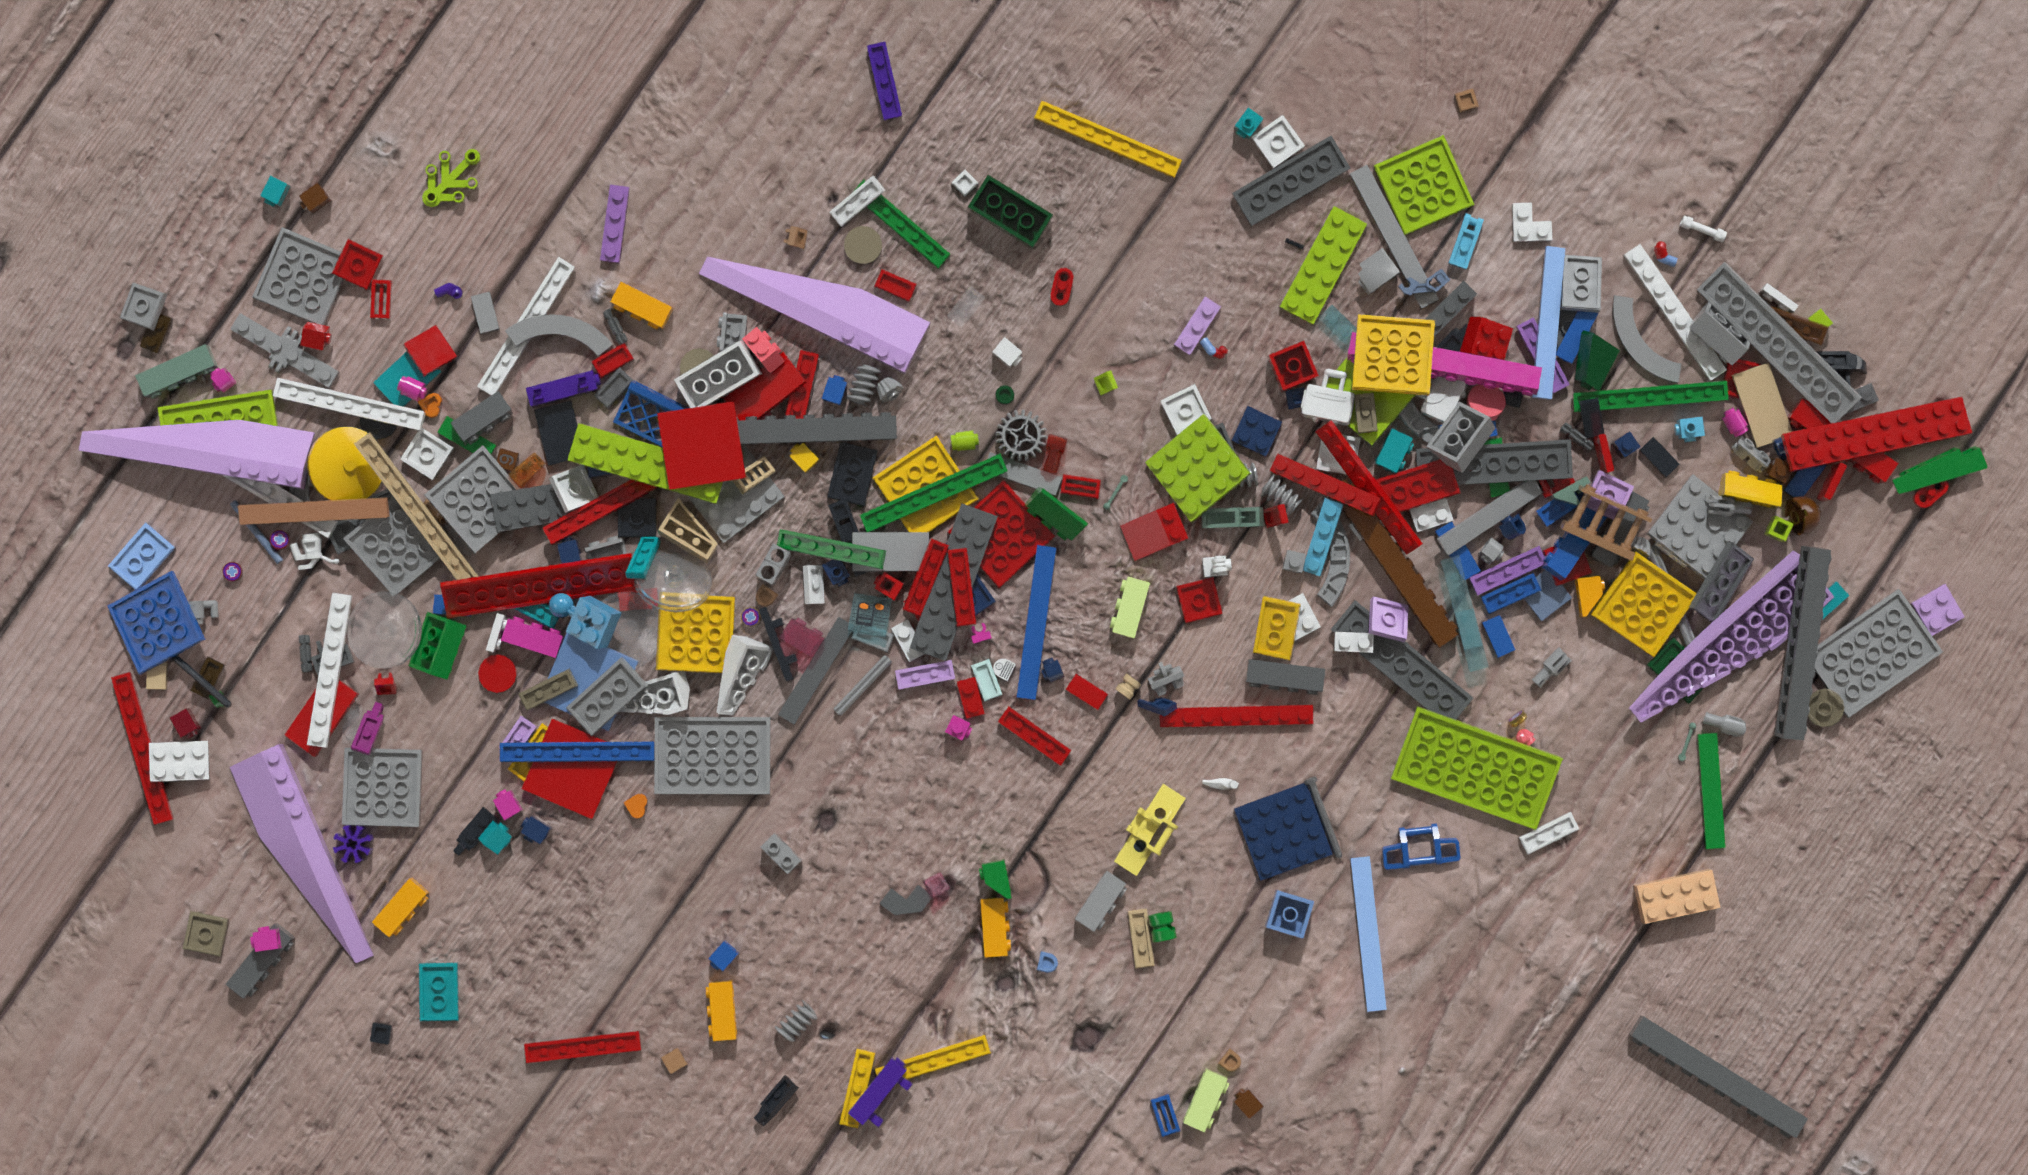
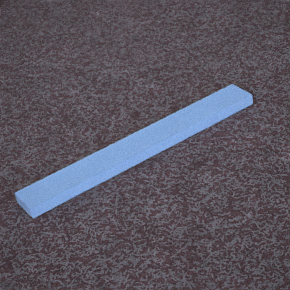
[1532,246,1565,400]
[1350,856,1387,1012]

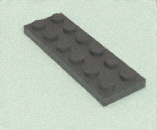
[1232,136,1350,227]

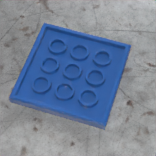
[107,571,206,674]

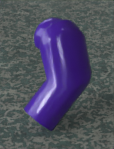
[434,283,463,299]

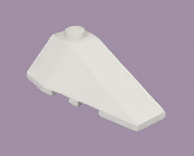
[717,635,773,715]
[619,671,690,715]

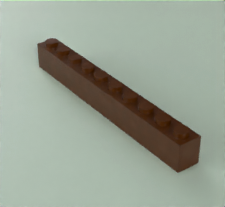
[1342,477,1458,648]

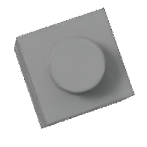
[1282,550,1306,574]

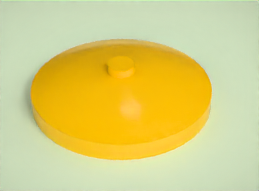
[307,427,381,500]

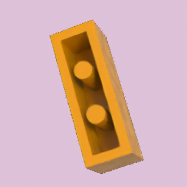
[610,281,673,330]
[372,878,430,937]
[981,897,1011,957]
[706,980,737,1041]

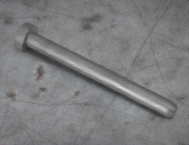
[1304,776,1342,858]

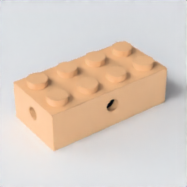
[1633,869,1721,924]

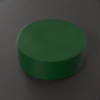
[995,385,1014,405]

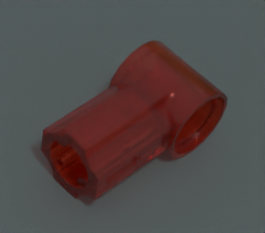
[1041,434,1068,474]

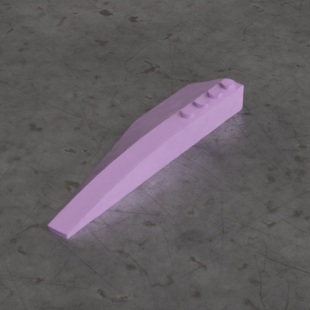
[699,257,930,374]
[79,420,315,490]
[1629,551,1834,722]
[230,744,374,963]

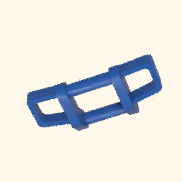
[1382,823,1461,870]

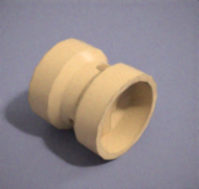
[1115,674,1142,700]

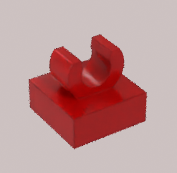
[374,673,397,695]

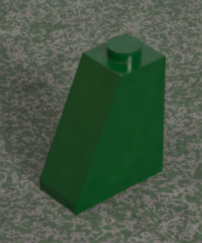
[1575,330,1620,391]

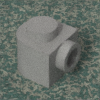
[1478,537,1504,565]

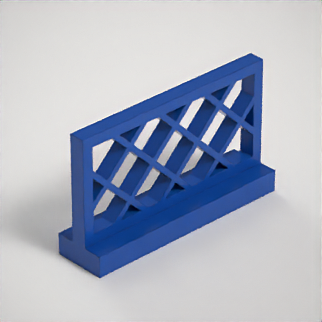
[613,380,689,447]

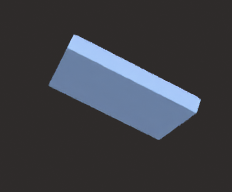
[108,523,175,590]

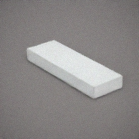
[829,176,886,227]
[1519,812,1579,855]

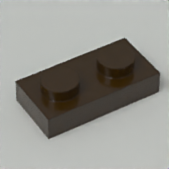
[140,314,173,354]
[190,656,226,699]

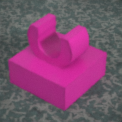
[971,623,992,644]

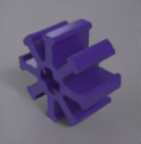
[333,825,374,863]

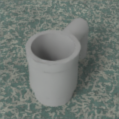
[188,600,219,624]

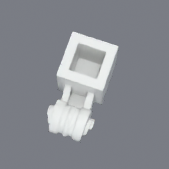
[1202,556,1232,578]

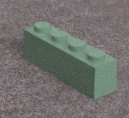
[135,344,218,399]

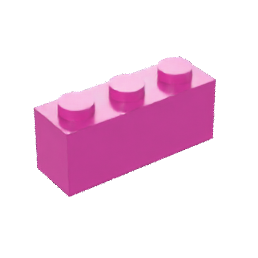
[501,616,565,658]

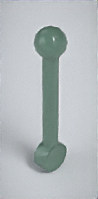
[1103,475,1128,510]
[1678,722,1696,761]

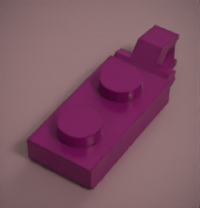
[351,702,384,756]

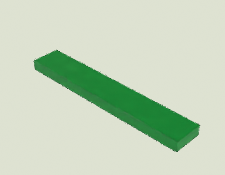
[852,180,951,269]
[777,529,886,569]
[1697,733,1726,849]

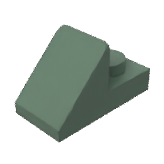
[1551,476,1590,507]

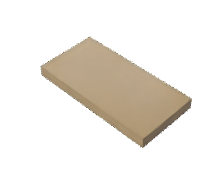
[1731,363,1792,448]

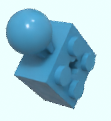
[549,593,622,649]

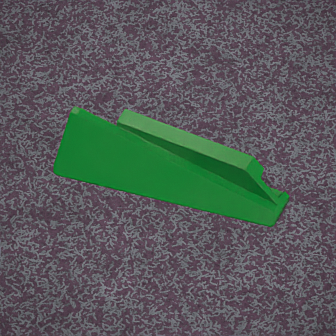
[1892,446,1988,494]

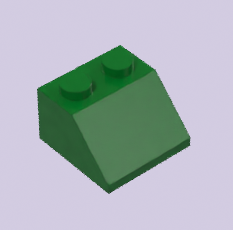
[979,859,1012,899]

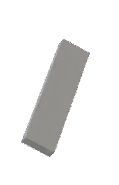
[988,452,1062,496]

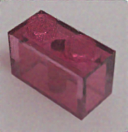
[779,617,825,658]

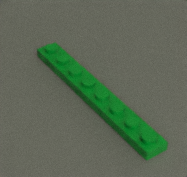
[1572,381,1729,412]
[860,454,1008,532]

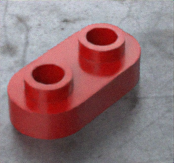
[1050,268,1074,306]
[1913,480,1949,508]

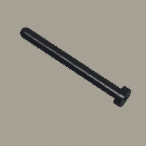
[168,654,232,708]

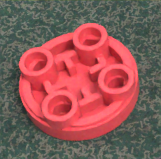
[1467,384,1506,421]

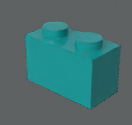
[1374,428,1414,474]

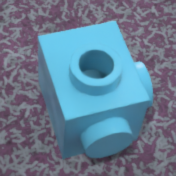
[1674,417,1705,442]

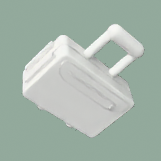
[1301,369,1355,426]
[1415,377,1468,423]

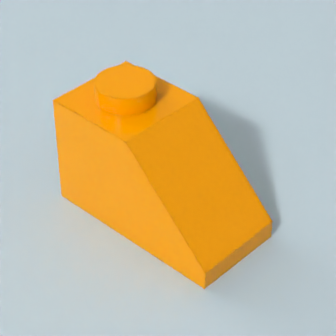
[1574,576,1605,617]

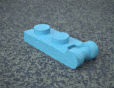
[1448,213,1484,270]

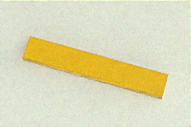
[875,1035,991,1079]

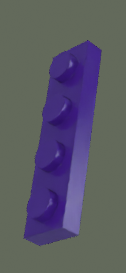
[867,41,903,121]

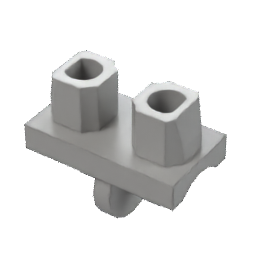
[1148,661,1184,696]

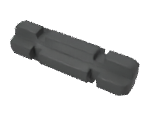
[603,308,628,344]
[1560,423,1594,452]
[299,635,312,672]

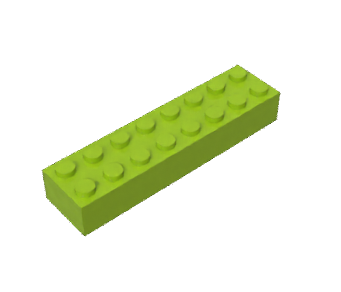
[568,423,723,504]

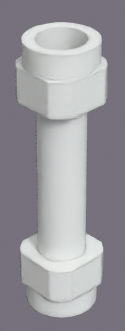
[1680,216,1727,243]

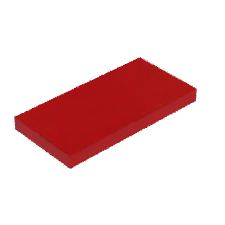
[724,352,806,421]
[1376,459,1461,512]
[284,680,359,757]

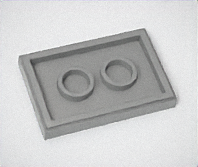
[1561,255,1602,313]

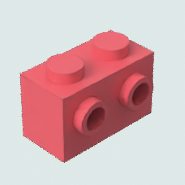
[742,327,785,373]

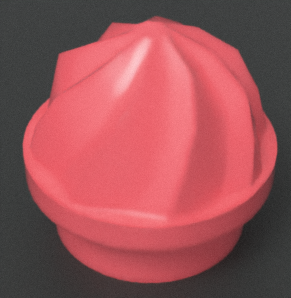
[1516,729,1536,746]

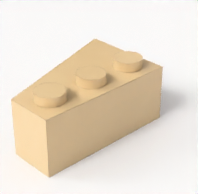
[658,498,718,563]

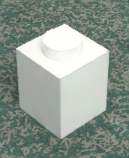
[992,337,1022,368]

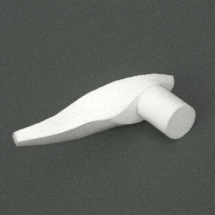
[1202,778,1239,790]

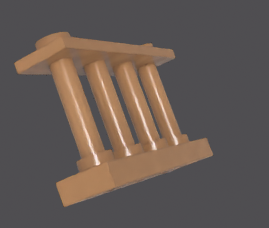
[1560,484,1652,561]

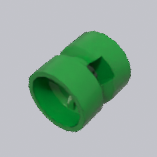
[1148,911,1177,943]

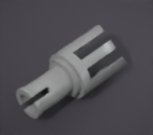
[1708,495,1752,516]
[1532,647,1572,688]
[1703,712,1746,737]

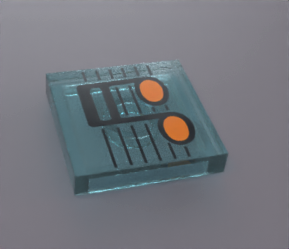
[848,593,892,638]

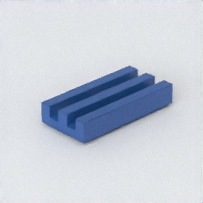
[1151,1094,1180,1137]

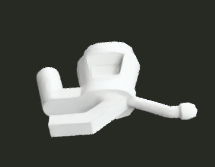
[289,533,339,570]

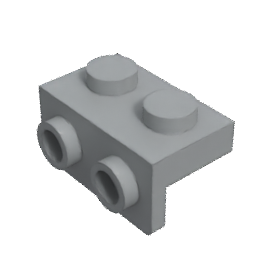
[717,312,747,352]
[584,536,627,559]

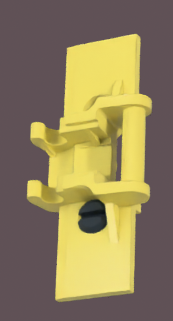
[1114,784,1186,876]

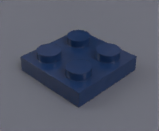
[1231,406,1282,457]

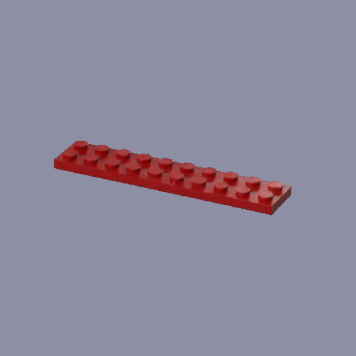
[1781,397,1972,472]
[440,553,638,619]

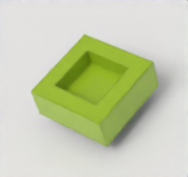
[1094,370,1118,395]

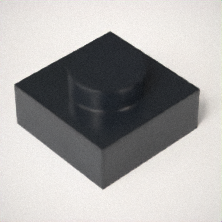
[370,1022,393,1045]

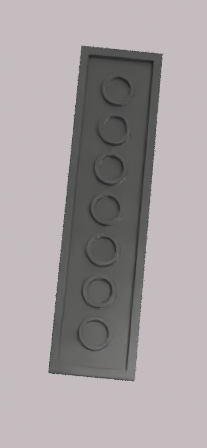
[1416,439,1573,485]
[910,503,998,661]
[1330,600,1473,720]

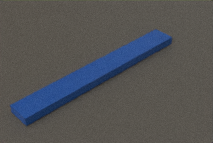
[1016,545,1056,700]
[500,741,655,762]

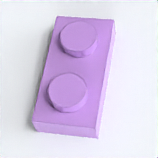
[499,716,537,748]

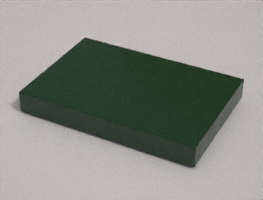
[1646,637,1704,704]

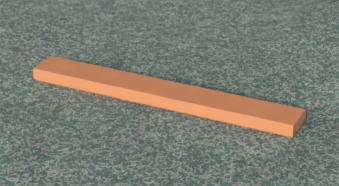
[238,498,390,525]

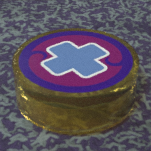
[741,607,760,627]
[1508,710,1527,728]

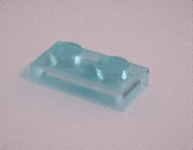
[1318,305,1357,345]

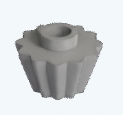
[877,377,903,402]
[1631,537,1650,560]

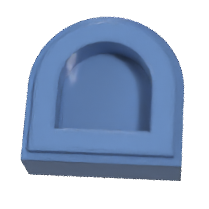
[1037,951,1058,973]

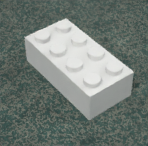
[674,341,762,408]

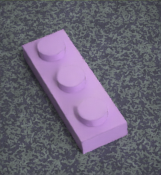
[1174,297,1221,355]
[895,660,955,689]

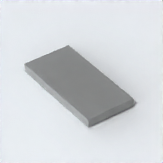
[852,532,929,571]
[566,657,648,736]

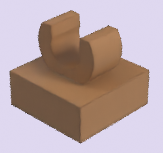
[783,226,808,249]

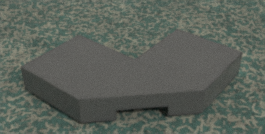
[879,884,933,915]

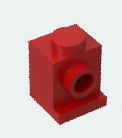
[873,572,904,601]

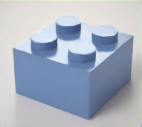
[1265,890,1314,938]

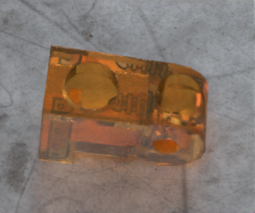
[508,452,546,489]

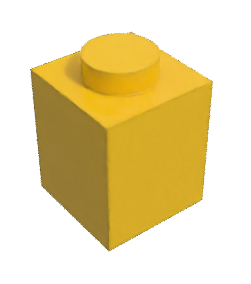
[789,443,820,473]

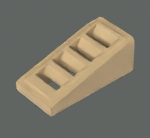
[732,456,776,495]

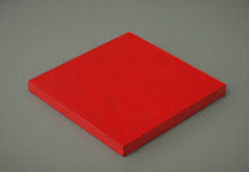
[657,401,746,490]
[948,480,1056,588]
[521,718,617,819]

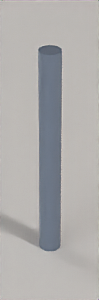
[230,500,283,565]

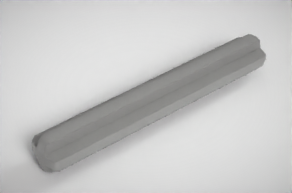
[834,655,892,716]

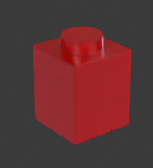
[300,322,332,350]

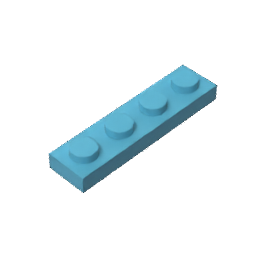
[1303,497,1344,576]

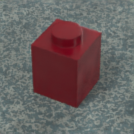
[170,708,201,739]

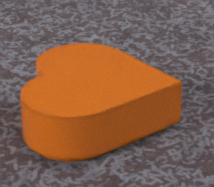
[418,393,442,418]
[623,793,648,818]

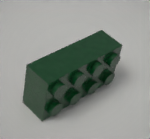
[968,175,1053,250]

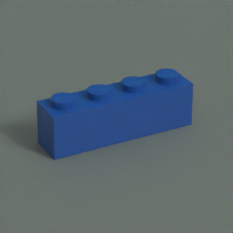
[1542,507,1607,581]

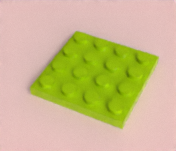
[1145,414,1251,522]

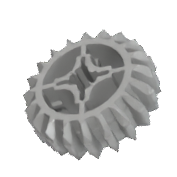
[996,410,1047,462]

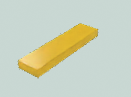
[839,1049,875,1128]

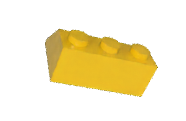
[1718,470,1782,509]

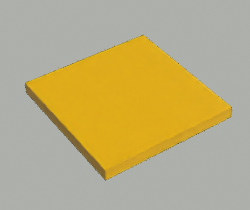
[1352,314,1435,396]
[873,435,979,532]
[1591,551,1697,657]
[656,593,735,673]

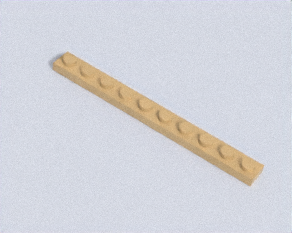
[354,432,479,580]

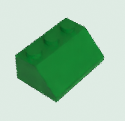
[1025,487,1088,541]
[408,612,467,680]

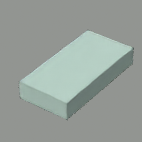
[971,659,1002,701]

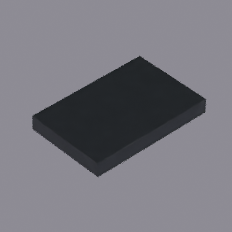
[534,401,578,466]
[827,442,878,506]

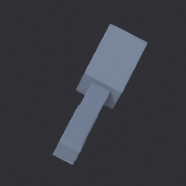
[1398,269,1450,296]

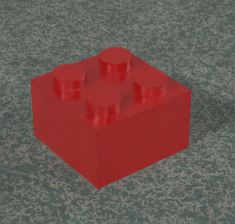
[1460,317,1513,360]
[1267,341,1319,392]

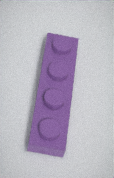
[600,185,630,263]
[1516,317,1570,394]
[1469,546,1545,595]

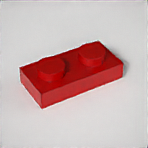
[957,677,985,719]

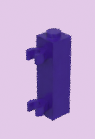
[526,370,601,408]
[848,1057,912,1127]

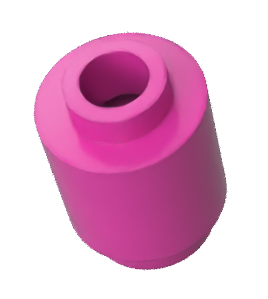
[397,376,427,401]
[1722,408,1748,437]

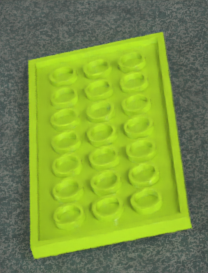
[1391,706,1563,830]

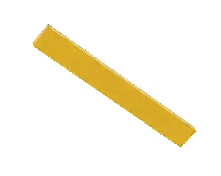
[1034,100,1182,178]

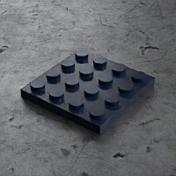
[1234,783,1332,881]

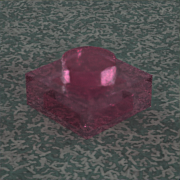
[923,872,950,899]

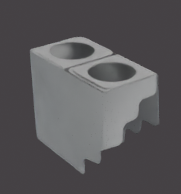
[1358,248,1400,296]
[755,543,791,585]

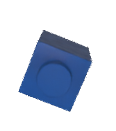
[822,375,848,406]
[708,940,739,971]

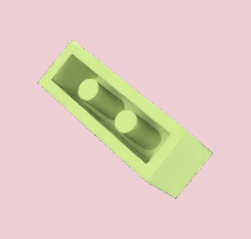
[1110,577,1150,638]
[1183,1068,1229,1132]

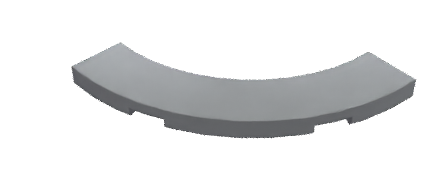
[1613,295,1681,383]
[505,315,613,356]
[1398,400,1439,443]
[1311,499,1350,607]

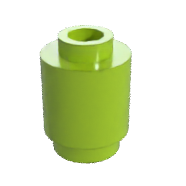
[951,430,979,451]

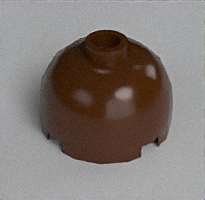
[1784,496,1821,535]

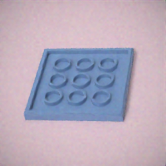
[544,633,639,731]

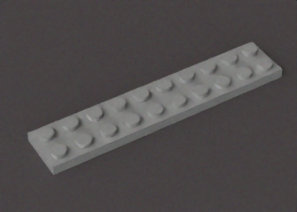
[1697,262,1862,423]

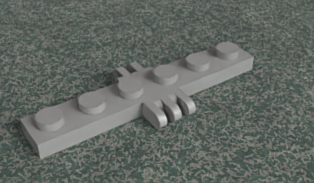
[231,313,339,388]

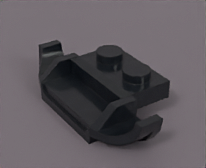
[1816,351,1867,386]

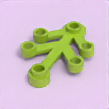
[422,149,481,207]

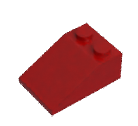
[1120,503,1188,561]

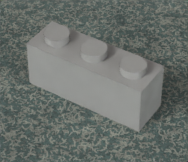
[1075,870,1127,932]

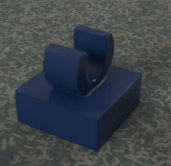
[1285,387,1305,410]

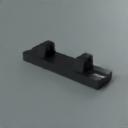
[828,498,870,577]
[759,607,798,681]

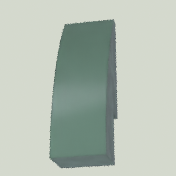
[1202,507,1264,528]

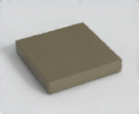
[182,911,229,957]

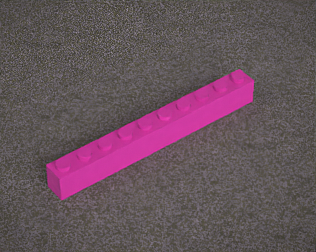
[1347,332,1542,396]

